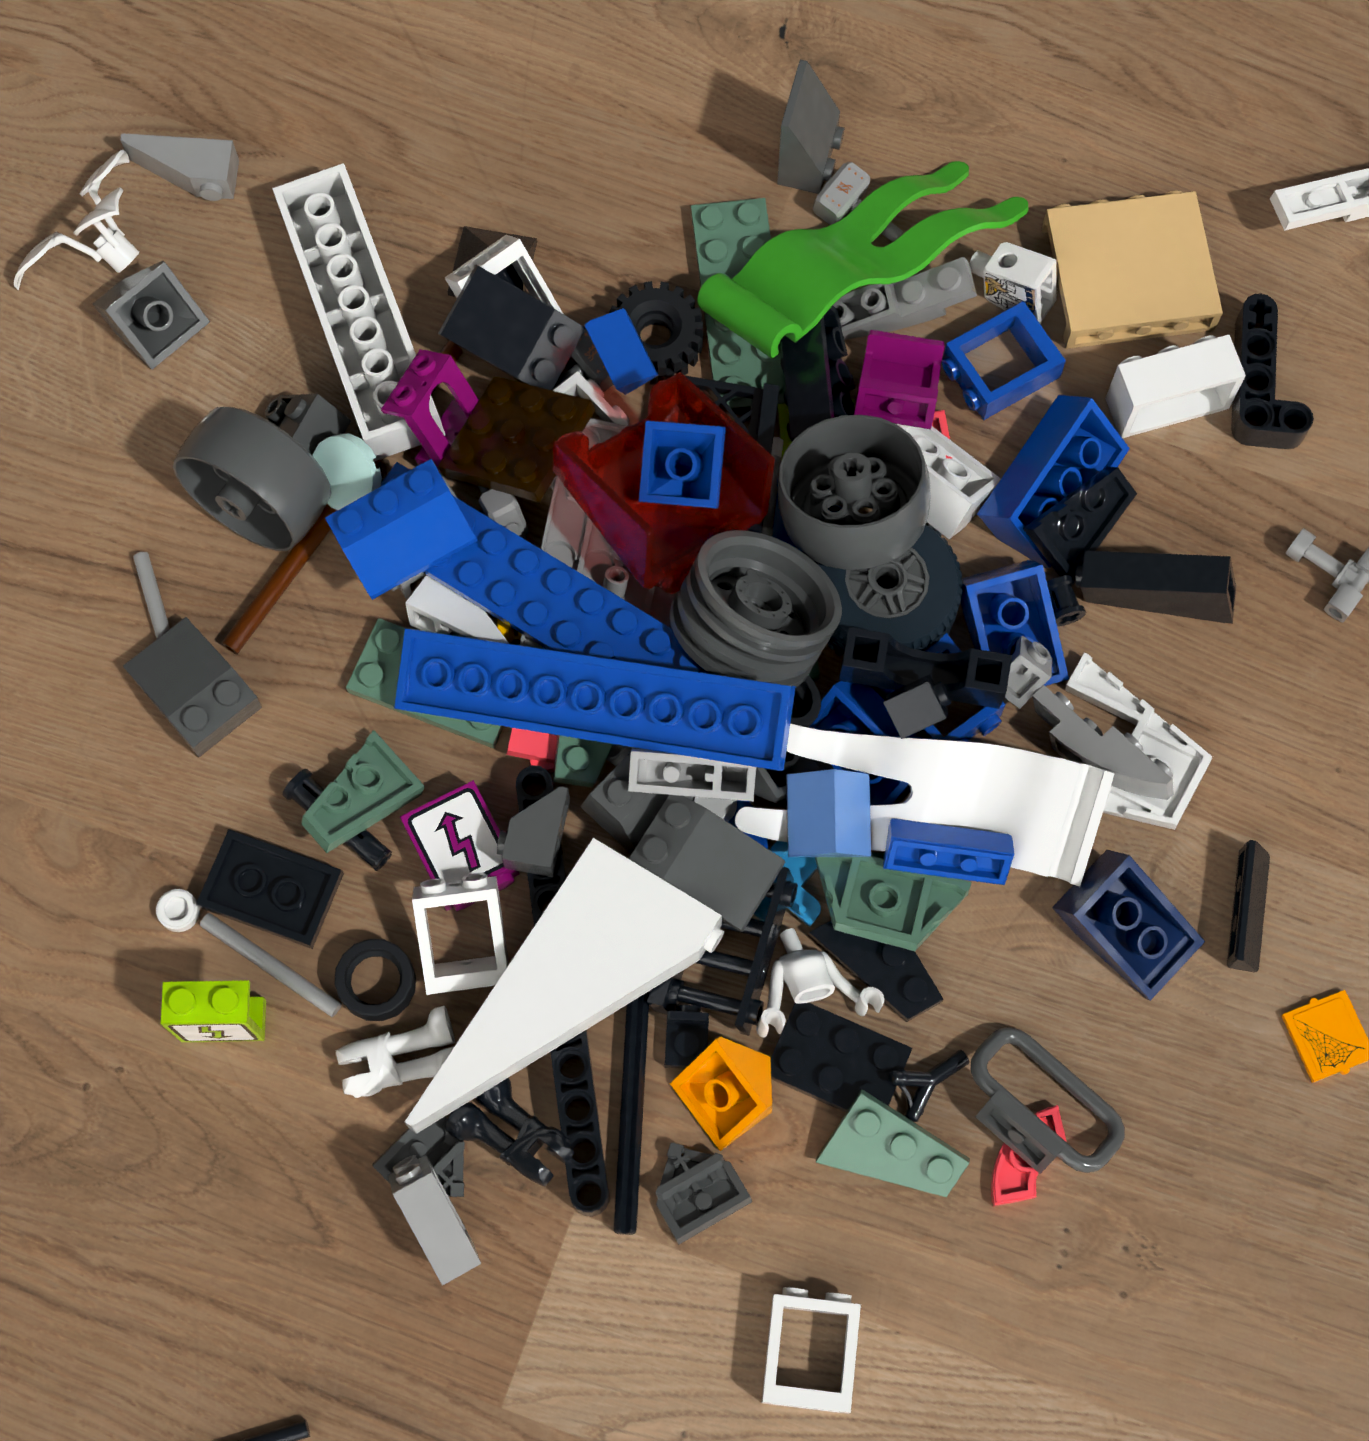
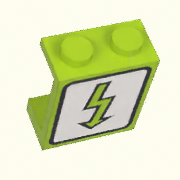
[161,980,266,1042]

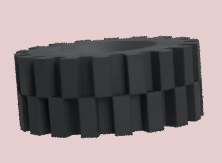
[609,281,703,385]

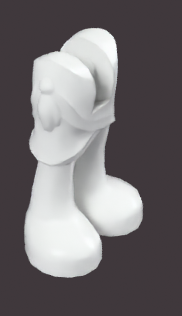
[336,1006,455,1098]

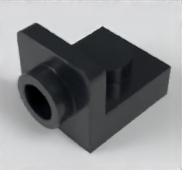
[664,1005,709,1069]

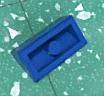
[584,308,658,395]

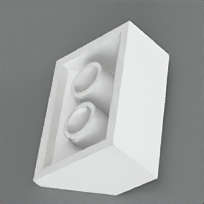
[897,424,1001,539]

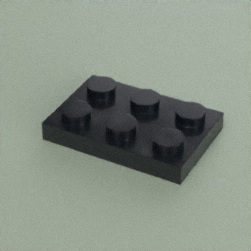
[196,829,344,949]
[770,1003,913,1112]

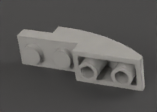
[833,257,977,340]
[1032,685,1174,800]

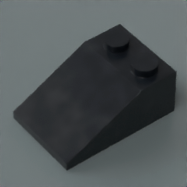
[438,265,586,390]

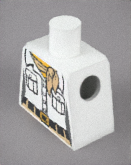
[969,242,1057,324]

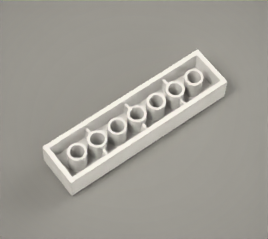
[272,163,446,462]

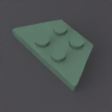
[815,856,972,951]

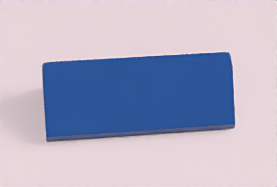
[883,818,1015,885]

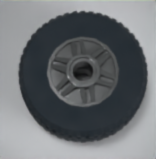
[814,513,963,656]

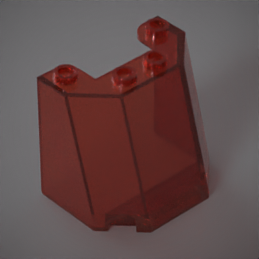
[553,372,775,594]

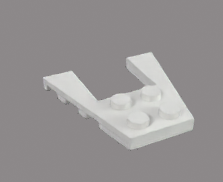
[1065,652,1212,830]

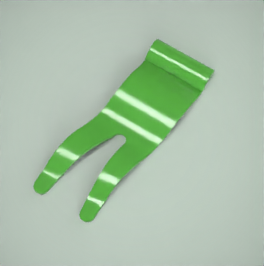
[697,161,1028,359]

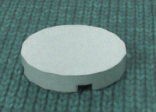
[313,433,382,510]

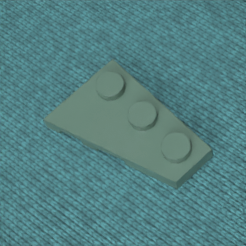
[816,1089,970,1197]

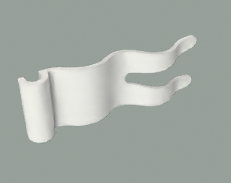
[735,723,1114,886]

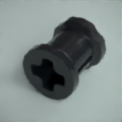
[1047,575,1086,627]

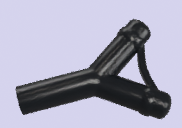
[889,1050,970,1122]

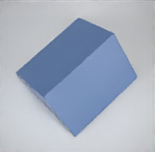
[786,769,871,857]

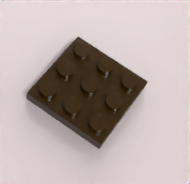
[438,376,596,502]

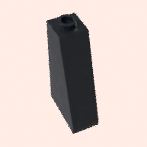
[1075,551,1236,624]

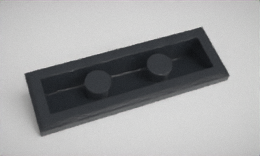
[1227,840,1270,972]

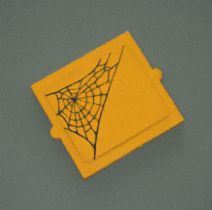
[1281,990,1369,1083]

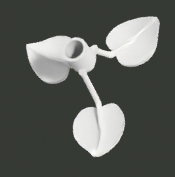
[14,150,139,290]

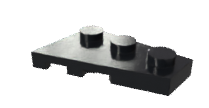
[1023,466,1137,580]
[808,920,944,1022]

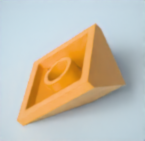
[670,1037,772,1151]

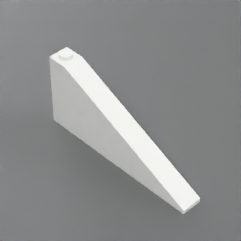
[405,838,724,1134]

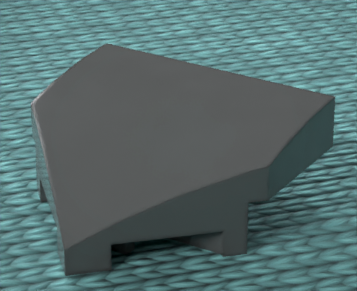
[372,1117,465,1197]
[656,1143,752,1245]

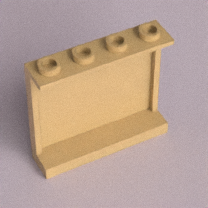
[1042,191,1223,349]

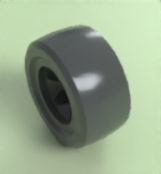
[173,407,331,551]
[778,415,930,570]

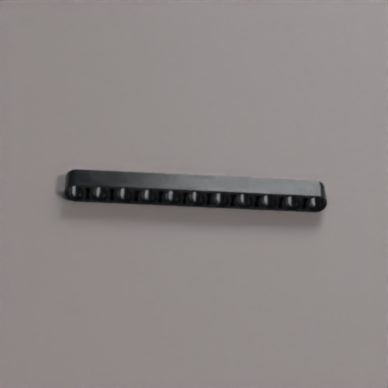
[516,766,609,1217]

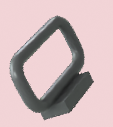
[970,1027,1125,1174]

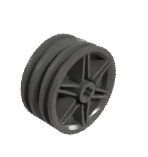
[670,530,842,687]

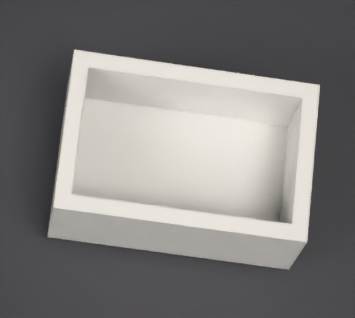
[1105,335,1246,438]

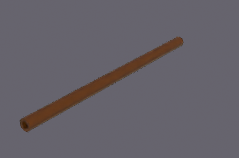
[221,341,463,655]

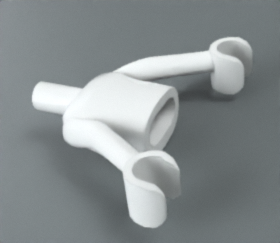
[756,928,885,1037]

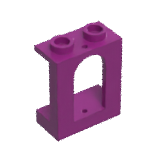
[381,349,479,473]

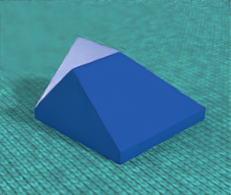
[639,421,726,509]

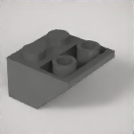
[265,394,352,456]

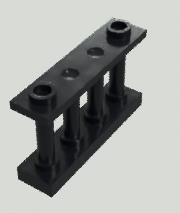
[647,867,798,1036]

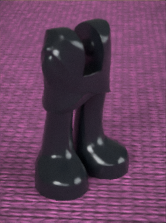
[446,1078,574,1187]

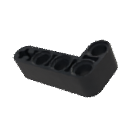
[1231,293,1314,449]

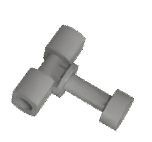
[1285,528,1369,623]

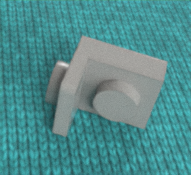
[1005,636,1052,709]

